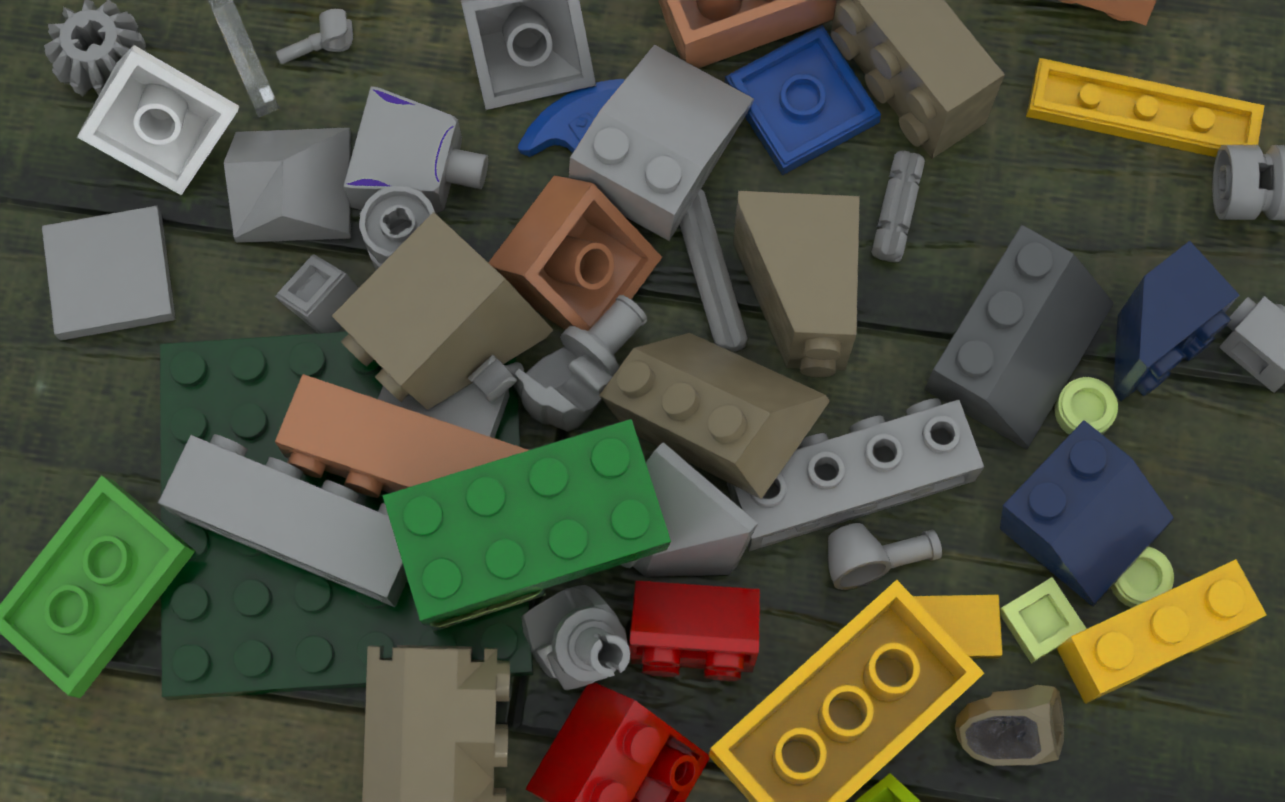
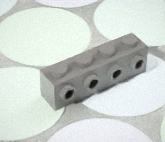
[727,398,984,552]
[158,434,408,607]

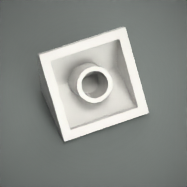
[77,45,239,195]

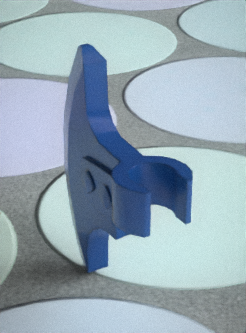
[518,79,625,157]

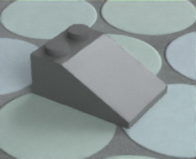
[569,45,754,241]

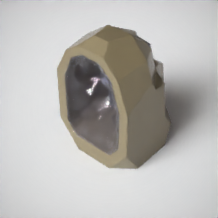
[955,685,1064,766]

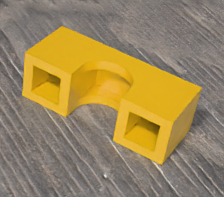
[1057,559,1267,704]

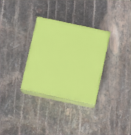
[1000,577,1087,664]

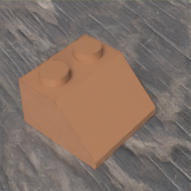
[488,175,662,331]

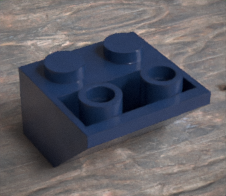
[1113,241,1239,402]

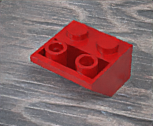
[630,580,760,681]
[525,682,710,802]

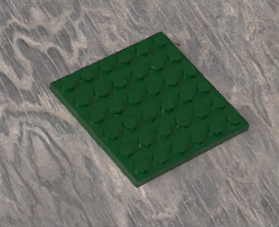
[160,331,533,700]

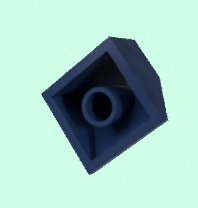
[1000,420,1174,607]

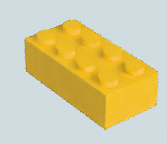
[709,580,984,802]

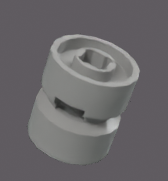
[1212,145,1285,220]
[359,186,435,270]

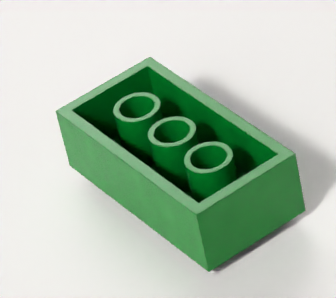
[382,419,671,627]

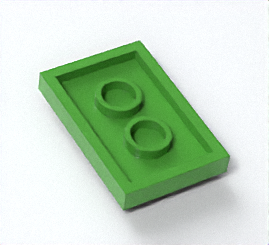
[0,475,195,698]

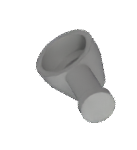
[828,523,942,590]

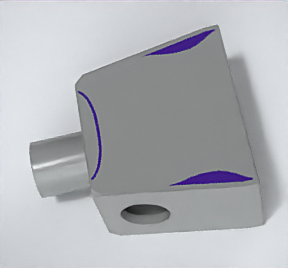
[343,86,488,213]

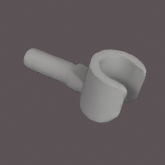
[276,9,353,64]
[468,354,524,404]

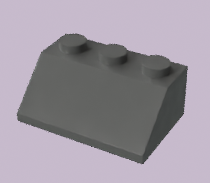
[924,225,1114,450]

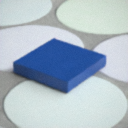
[725,25,881,176]

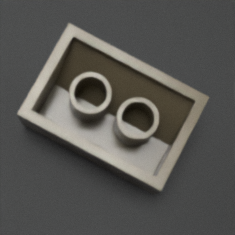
[599,333,830,499]

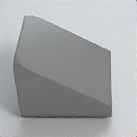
[275,254,358,333]

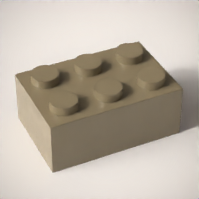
[831,0,1005,159]

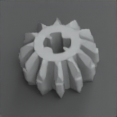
[44,0,146,97]

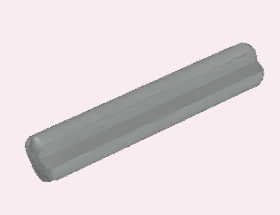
[680,189,748,352]

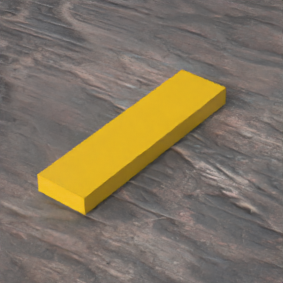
[1026,58,1265,157]

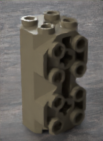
[362,645,510,802]

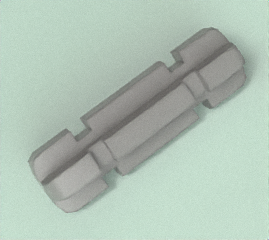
[871,151,925,262]

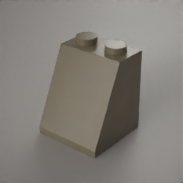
[733,191,860,377]
[332,212,553,410]

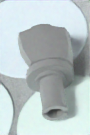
[513,295,647,432]
[521,585,630,690]

